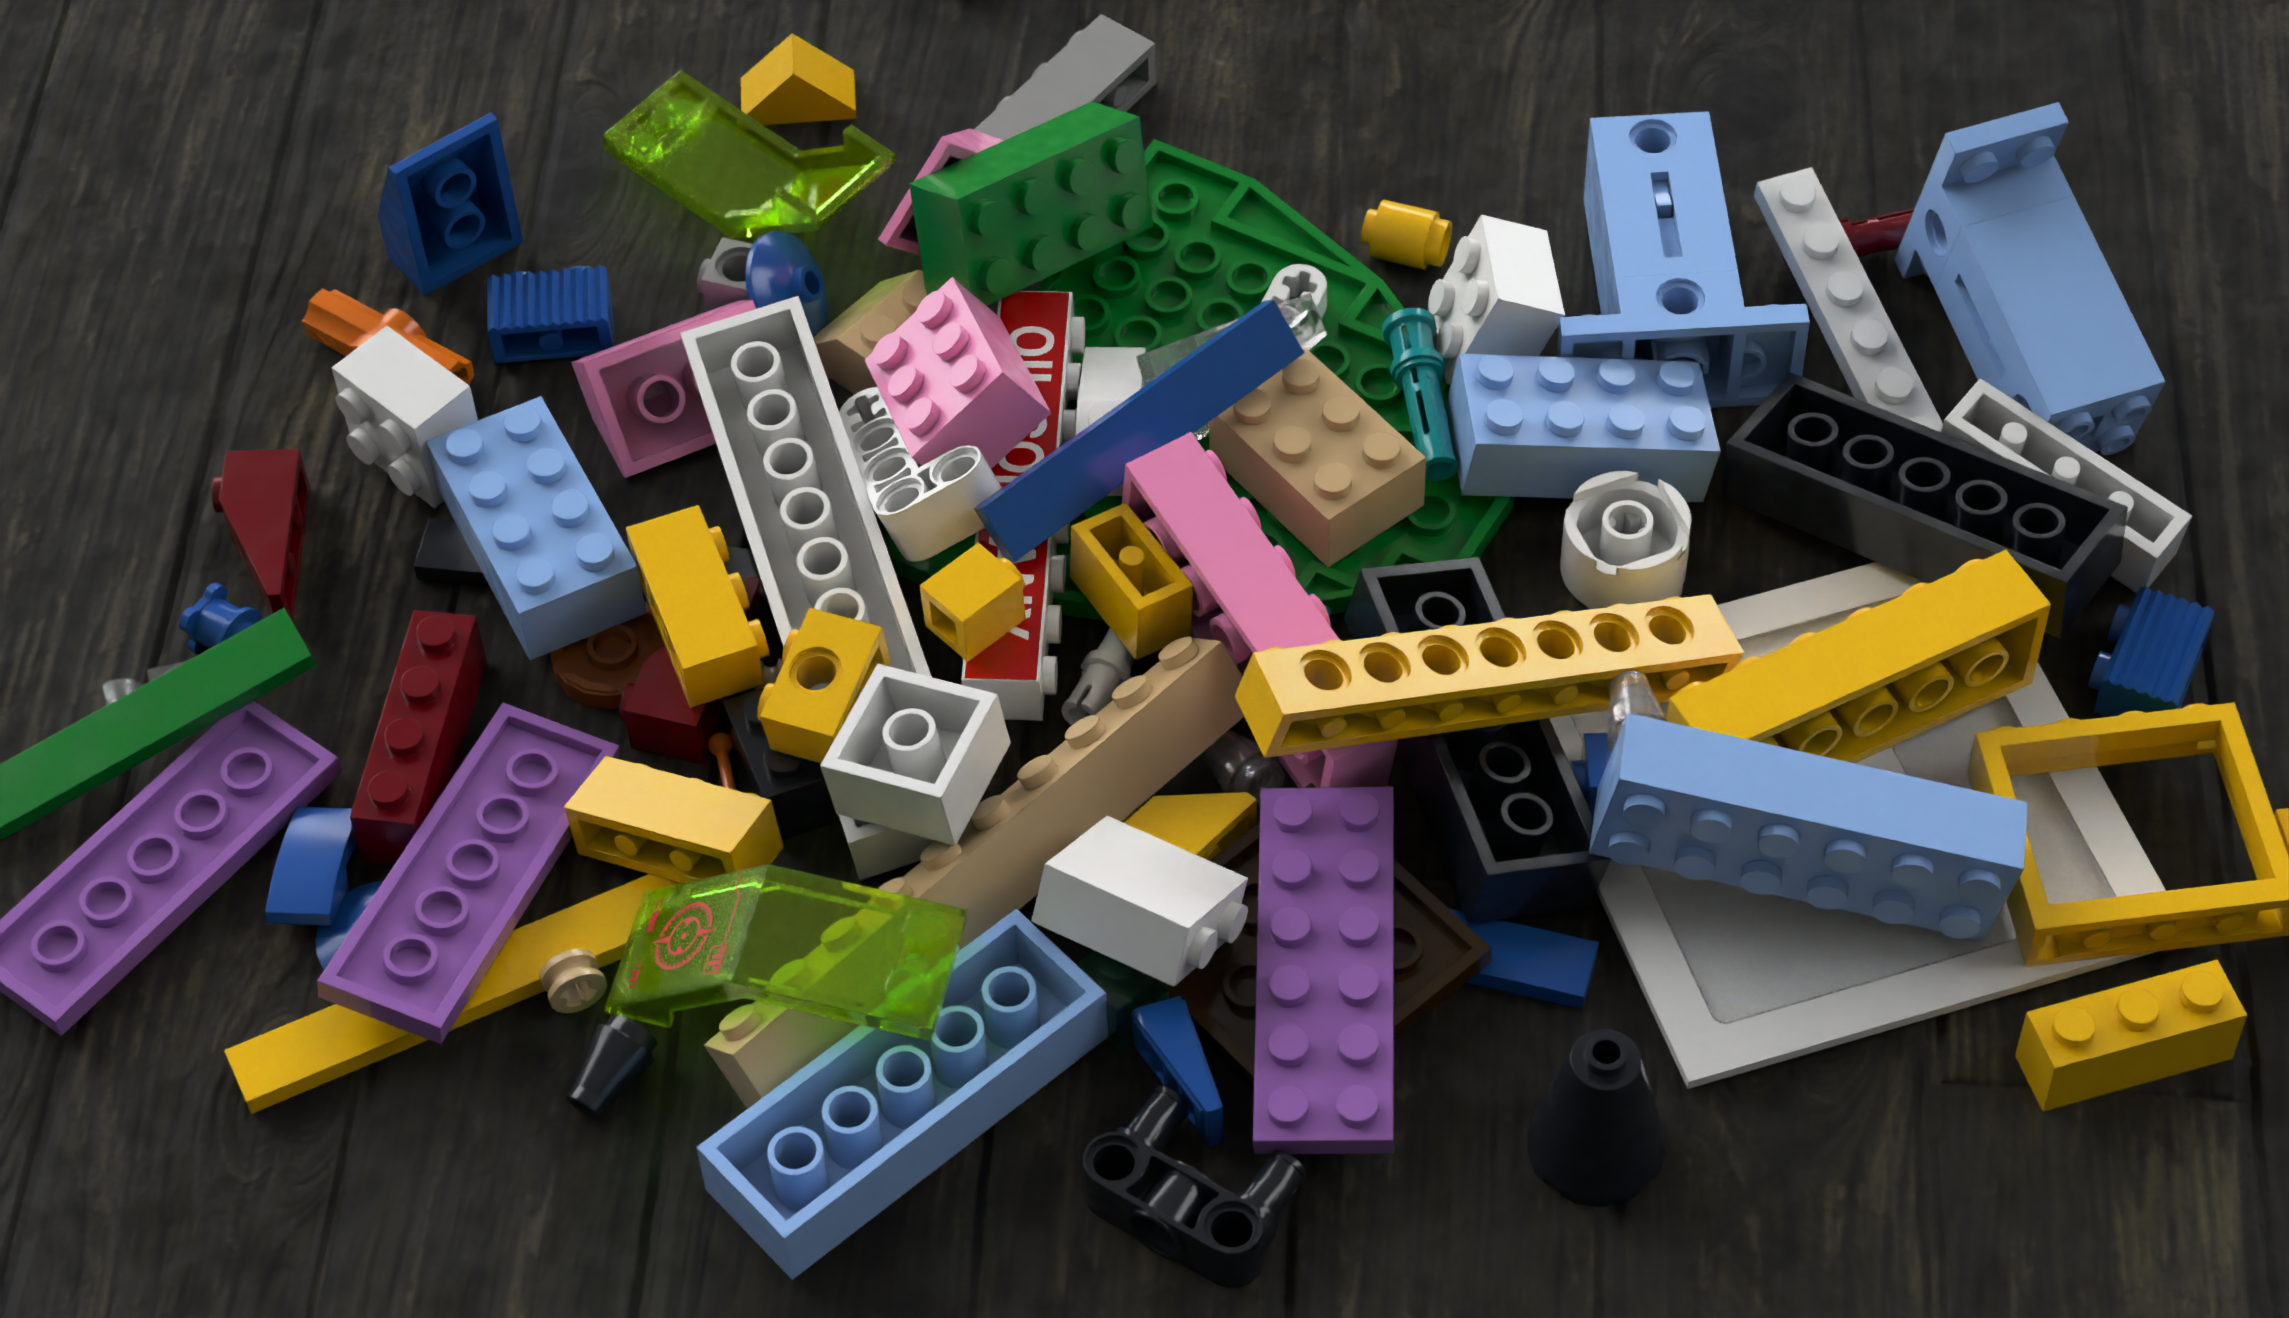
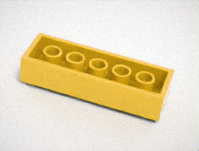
[1667,550,2051,763]

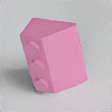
[571,300,756,478]

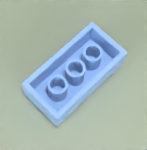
[1445,353,1721,502]
[426,396,646,660]

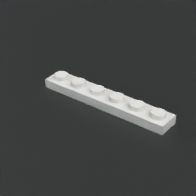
[1754,167,1943,432]

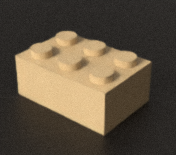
[1209,348,1426,567]

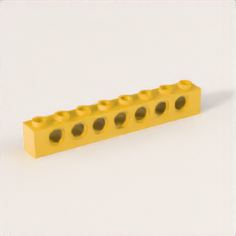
[1235,594,1744,758]

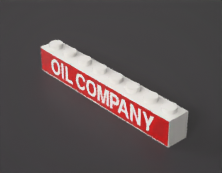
[961,291,1085,721]

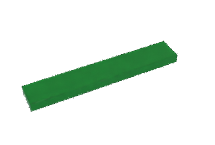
[0,608,317,841]

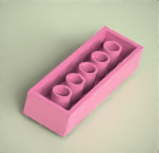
[1121,432,1398,788]

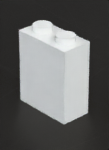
[1031,816,1248,986]

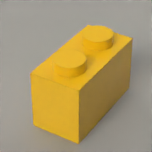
[1070,502,1194,660]

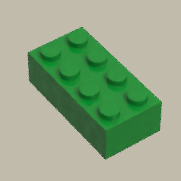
[909,101,1153,306]

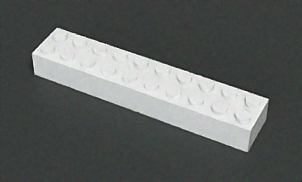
[680,296,970,880]

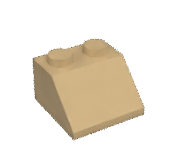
[813,269,927,395]

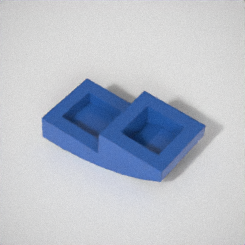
[265,807,357,926]

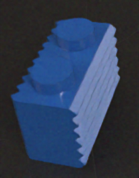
[487,265,614,364]
[2088,586,2214,717]

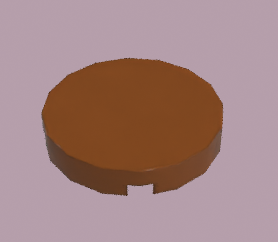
[550,601,665,709]

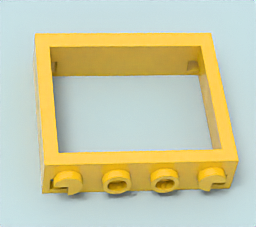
[1967,702,2289,967]

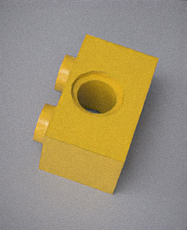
[757,607,891,763]

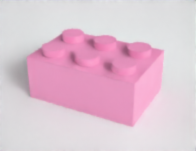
[864,277,1051,469]

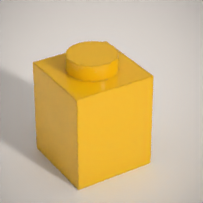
[919,542,1026,662]

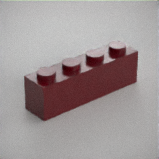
[350,610,487,865]

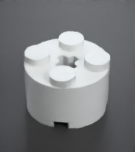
[1560,471,1692,610]

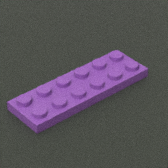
[0,701,342,1036]
[317,703,620,1044]
[1253,787,1394,1154]

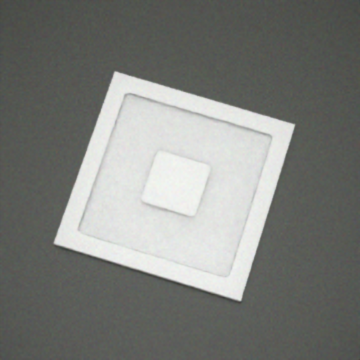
[1550,562,2166,1089]

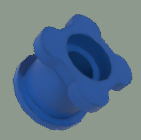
[179,583,263,655]

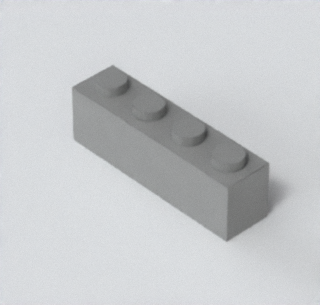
[973,14,1156,141]

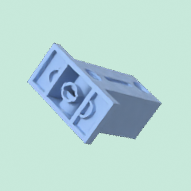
[1894,102,2165,455]
[1556,111,1810,408]

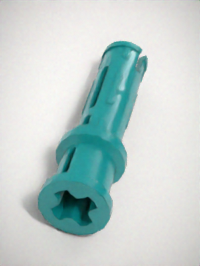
[1381,308,1459,482]

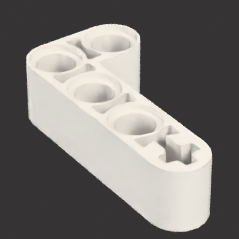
[839,387,1002,562]

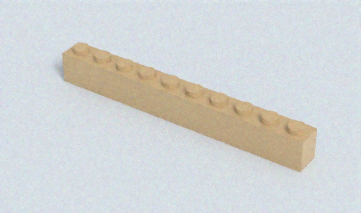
[704,636,1244,1108]

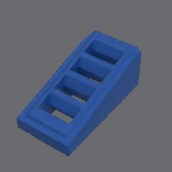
[1131,996,1224,1147]

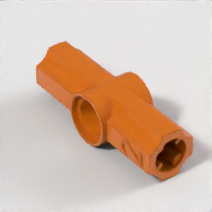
[302,288,475,385]

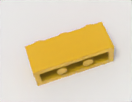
[626,505,769,708]
[564,756,784,900]
[2015,959,2247,1112]

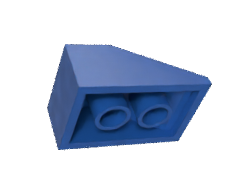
[378,113,523,297]

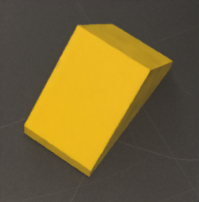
[741,33,857,127]

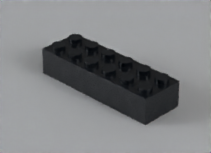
[1724,372,2128,638]
[1344,557,1611,923]

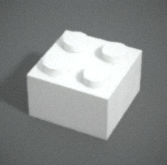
[1428,214,1565,385]
[332,326,478,508]
[820,664,1011,846]

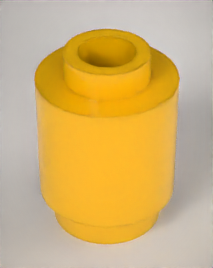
[1361,200,1452,270]

